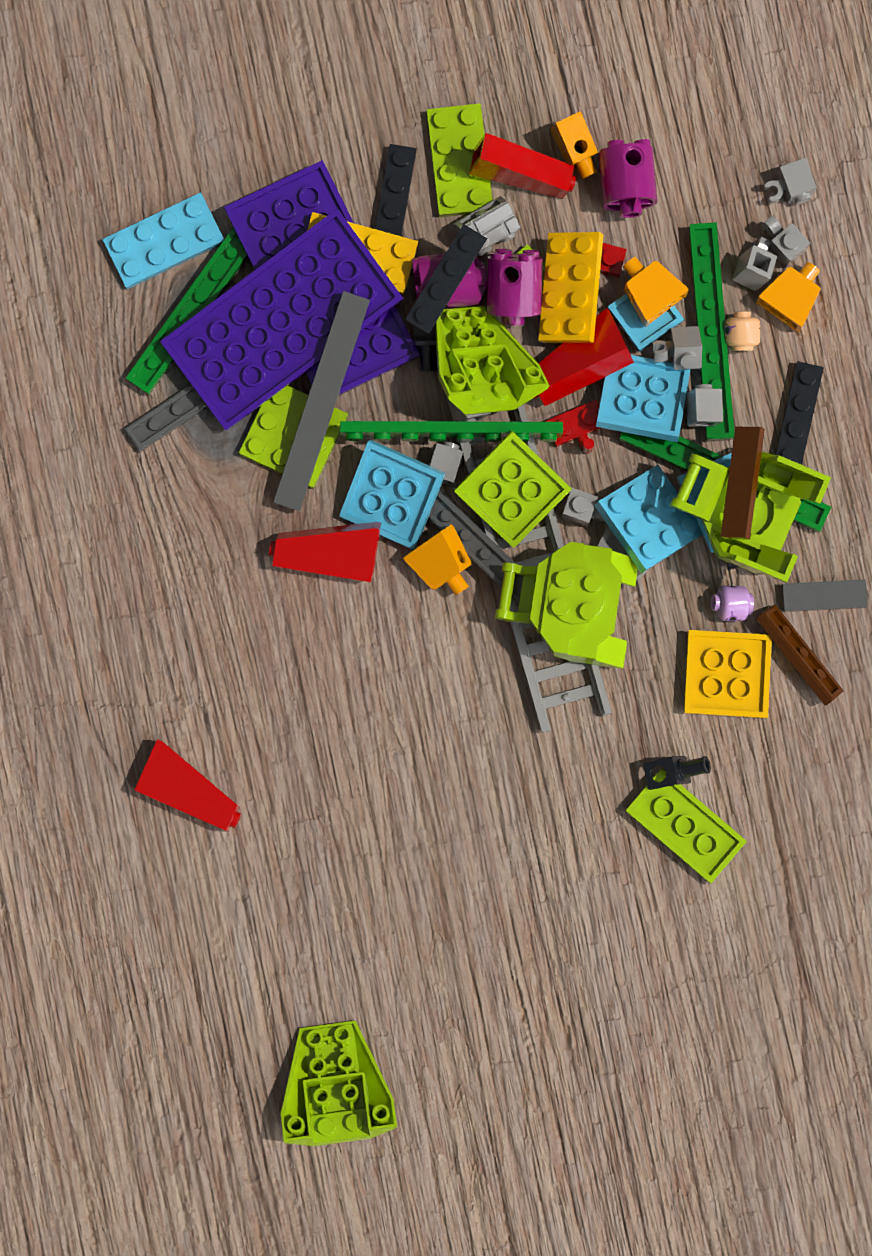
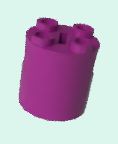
[599,139,657,218]
[487,249,542,325]
[412,253,487,309]

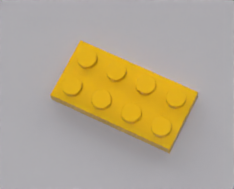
[307,212,418,296]
[538,232,603,343]

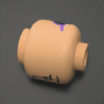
[725,312,760,351]

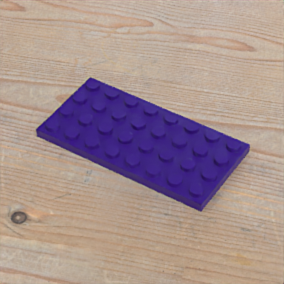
[224,160,420,396]
[160,209,404,431]

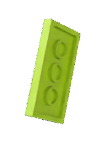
[427,103,492,218]
[625,768,747,884]

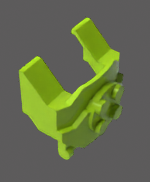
[670,452,831,583]
[494,542,638,669]

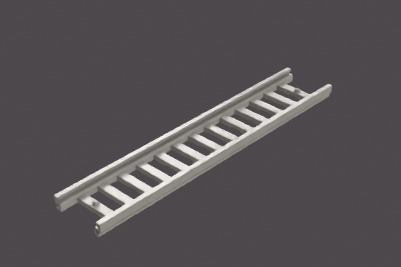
[449,404,612,733]

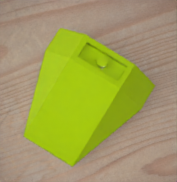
[435,306,549,415]
[281,1021,397,1146]

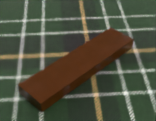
[720,426,765,540]
[756,604,844,706]

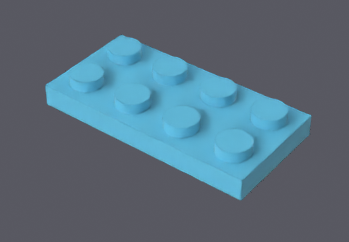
[102,192,224,290]

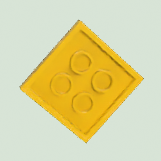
[683,630,772,719]

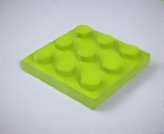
[239,386,349,489]
[454,430,572,548]

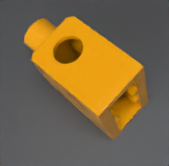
[550,111,598,179]
[623,256,689,327]
[756,262,821,332]
[403,524,471,596]

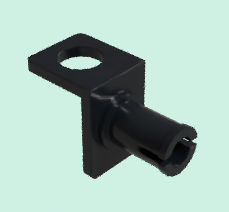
[413,325,437,371]
[643,756,711,790]

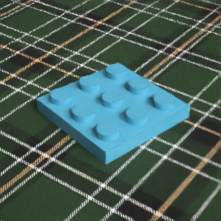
[596,355,690,442]
[339,440,446,550]
[594,465,702,573]

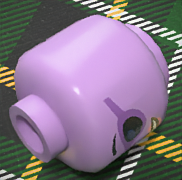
[711,585,754,622]

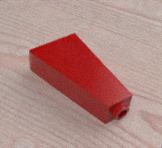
[469,133,576,199]
[534,308,634,406]
[269,522,381,582]
[134,739,242,832]

